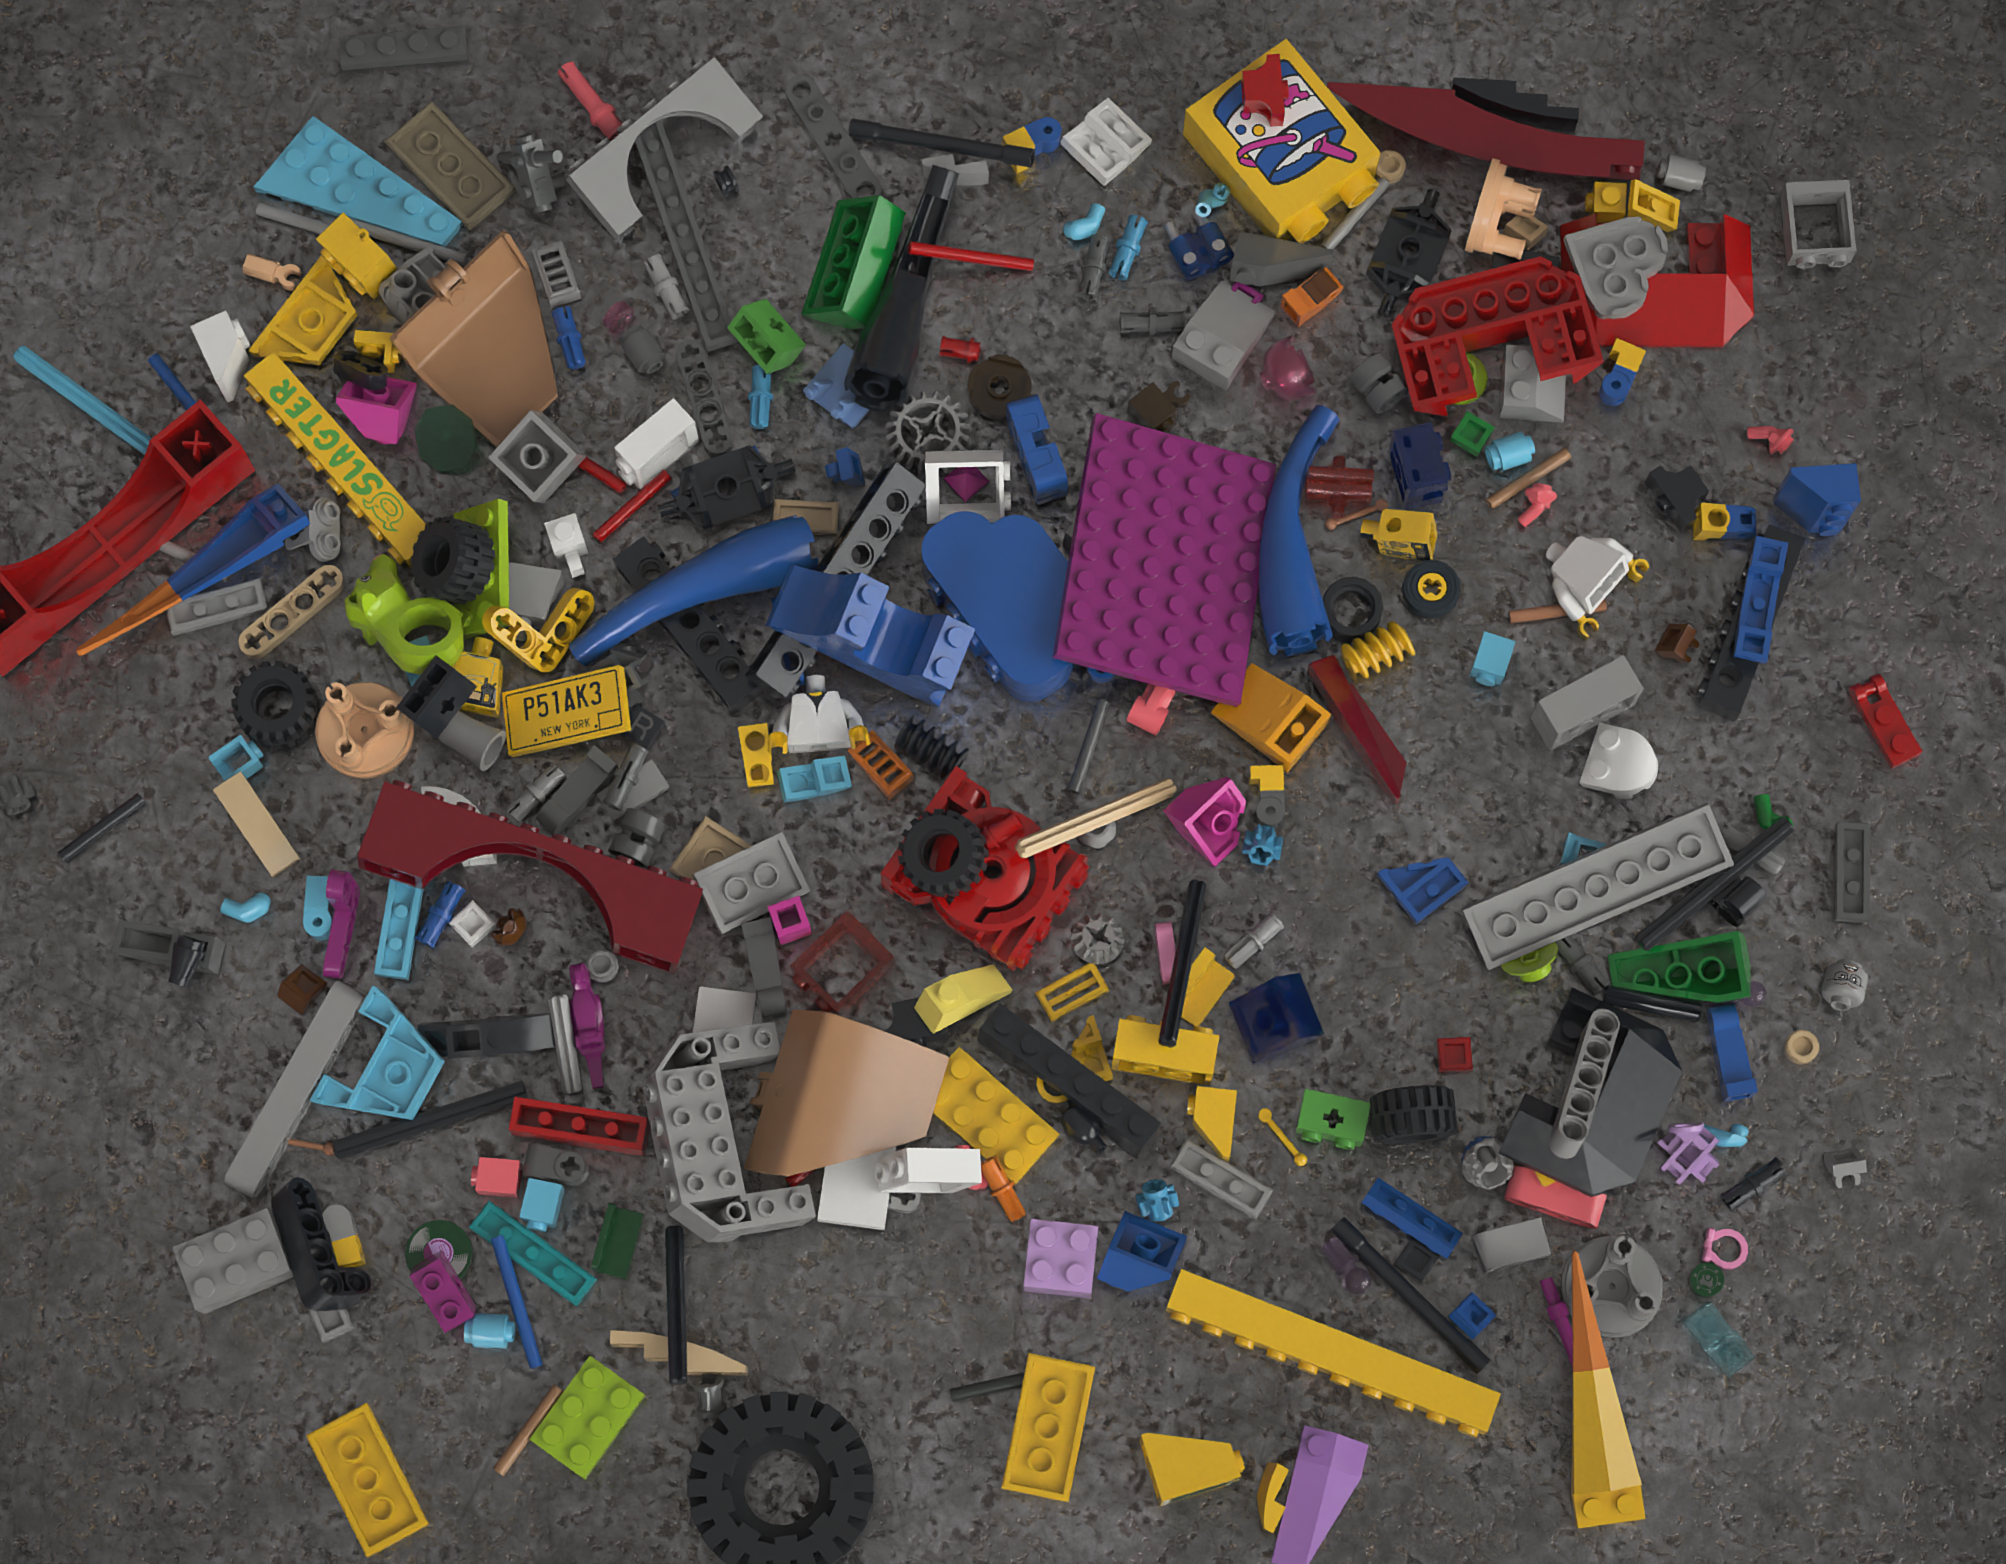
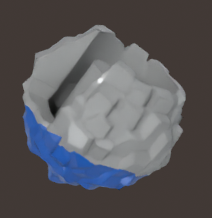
[1461,1136,1514,1190]

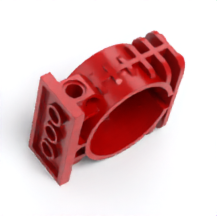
[880,766,1090,972]

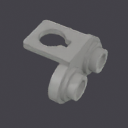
[285,498,341,562]

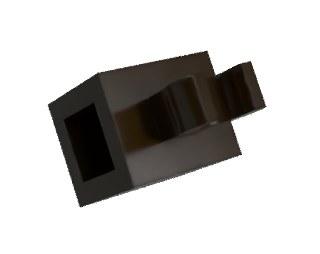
[1127,381,1191,433]

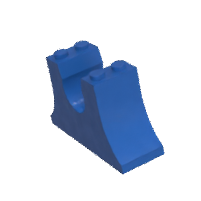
[765,565,975,707]

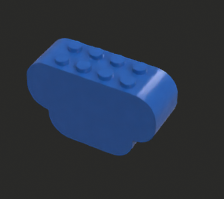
[921,511,1073,702]

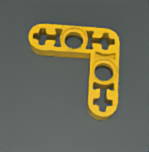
[482,588,595,672]

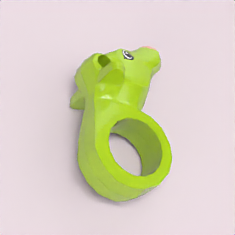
[344,554,464,675]

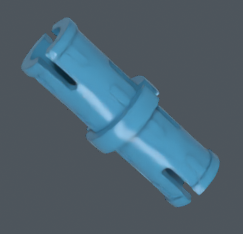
[1108,214,1148,281]

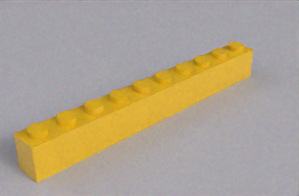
[1165,1269,1501,1438]

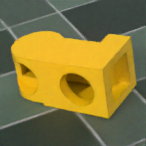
[738,723,774,788]

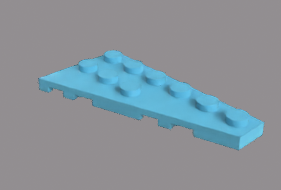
[254,116,463,247]

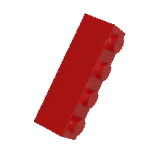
[508,1097,650,1157]

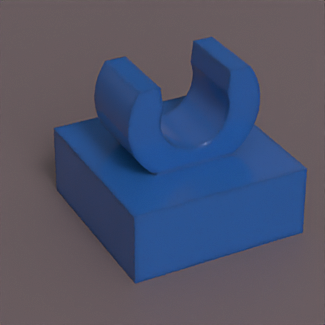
[825,447,865,488]

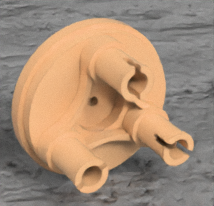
[1465,158,1542,260]
[315,682,415,779]

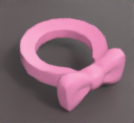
[1701,1227,1748,1269]

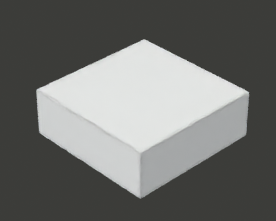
[448,900,496,948]

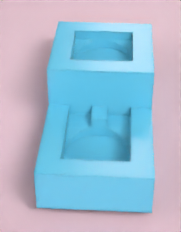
[777,755,852,803]

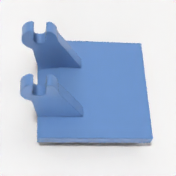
[803,343,870,430]

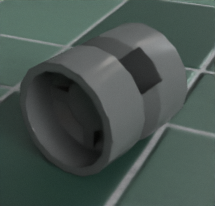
[1349,352,1408,414]
[608,808,666,868]

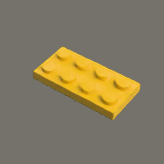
[933,1047,1060,1186]

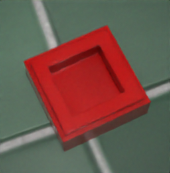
[1436,1037,1473,1073]

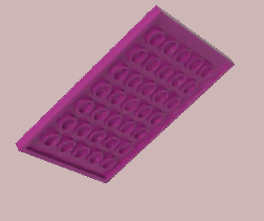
[1052,413,1276,707]

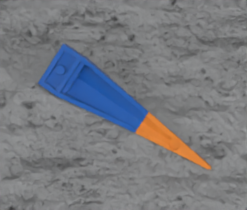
[76,483,310,657]

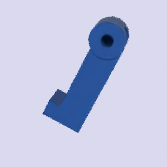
[1707,1003,1758,1102]

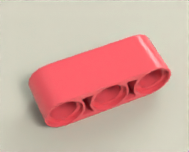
[1504,1166,1607,1229]

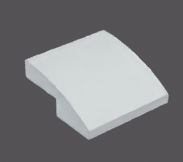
[1060,98,1152,186]

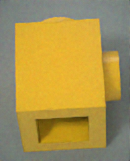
[1585,182,1627,223]

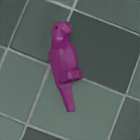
[568,962,605,1089]

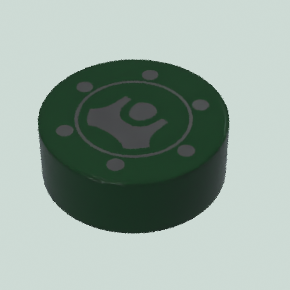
[1689,1263,1724,1298]

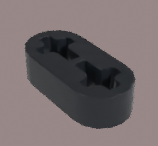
[333,351,388,390]

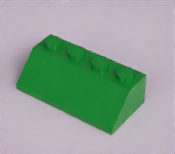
[801,195,906,329]

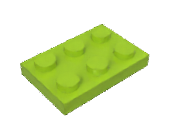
[529,1356,646,1480]

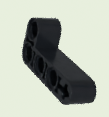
[1661,815,1767,928]
[271,1177,372,1311]

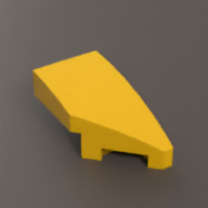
[1071,1015,1113,1081]
[1257,1462,1289,1533]

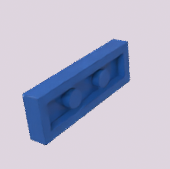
[1361,1177,1463,1259]

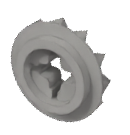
[1071,913,1124,964]

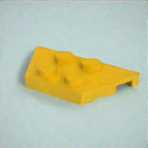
[249,255,358,365]

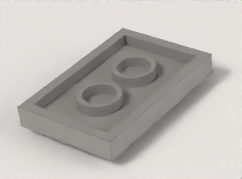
[692,832,811,935]

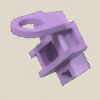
[1658,1122,1719,1185]

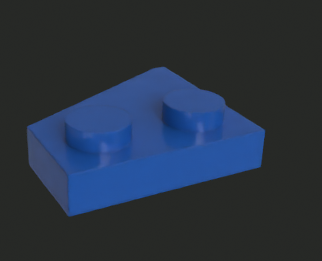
[1377,857,1469,924]

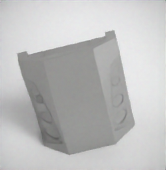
[379,246,446,325]

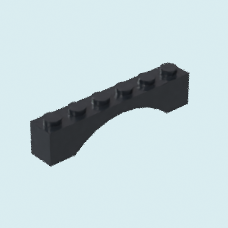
[977,1003,1161,1159]

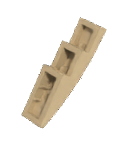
[610,1330,748,1376]

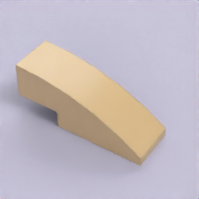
[213,771,300,877]

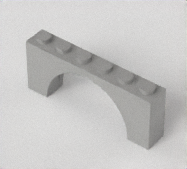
[566,57,763,239]

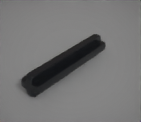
[1603,986,1702,1022]

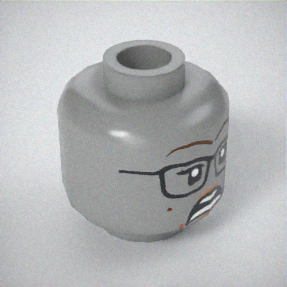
[1822,959,1868,1011]

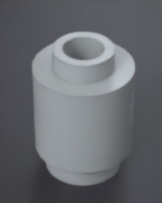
[1656,154,1706,192]

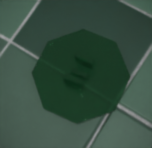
[414,404,478,471]

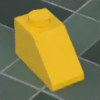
[1187,1086,1237,1162]

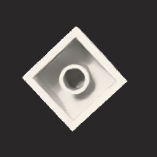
[190,310,251,403]

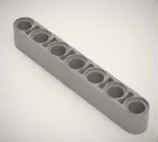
[224,981,367,1199]

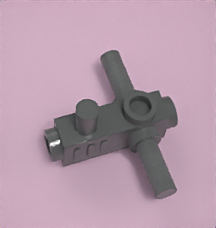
[497,133,566,213]

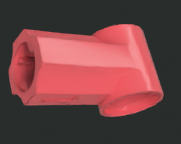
[1126,683,1177,736]

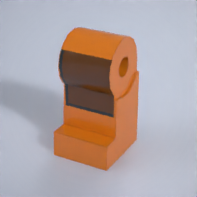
[1280,267,1344,328]

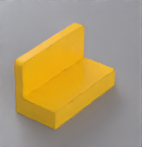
[1164,947,1235,1027]

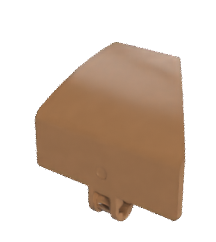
[390,230,558,448]
[744,1009,949,1176]

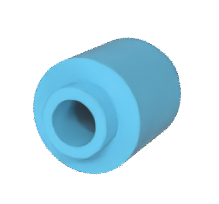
[1485,431,1535,471]
[464,1313,515,1349]

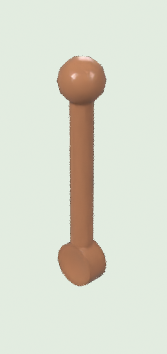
[1324,499,1388,530]
[288,1138,335,1156]

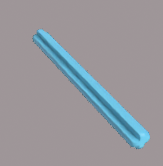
[13,345,152,455]

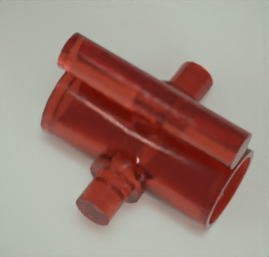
[1305,456,1374,518]

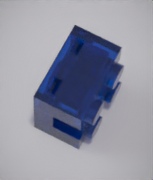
[1388,422,1451,510]

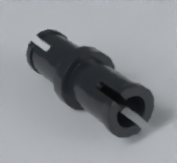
[1720,1157,1788,1213]

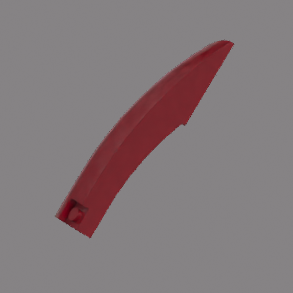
[1327,82,1645,180]

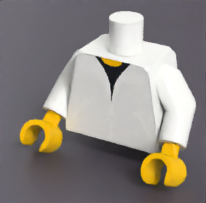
[1546,536,1649,639]
[768,675,870,754]

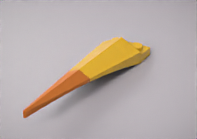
[1571,1250,1646,1528]

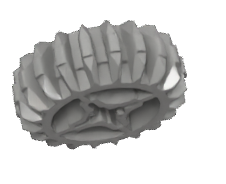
[885,390,972,477]

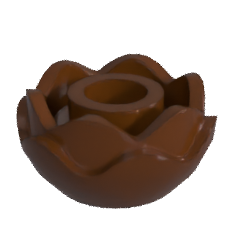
[491,908,527,946]

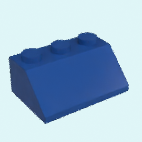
[1773,463,1861,536]

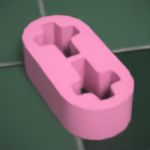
[1154,921,1176,985]

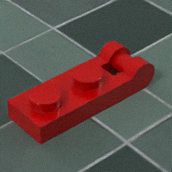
[1849,673,1922,769]

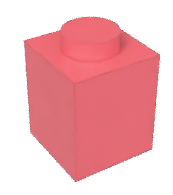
[471,1157,523,1199]

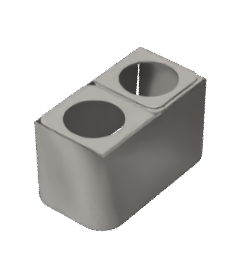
[1473,1217,1551,1273]

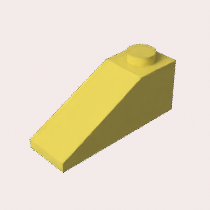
[914,964,1012,1034]

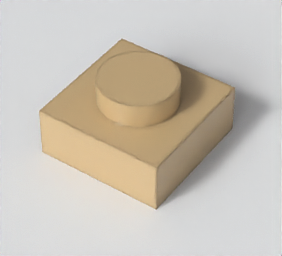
[1503,215,1549,250]

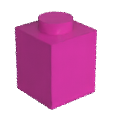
[768,896,812,945]

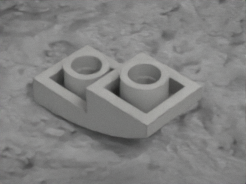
[922,153,989,186]

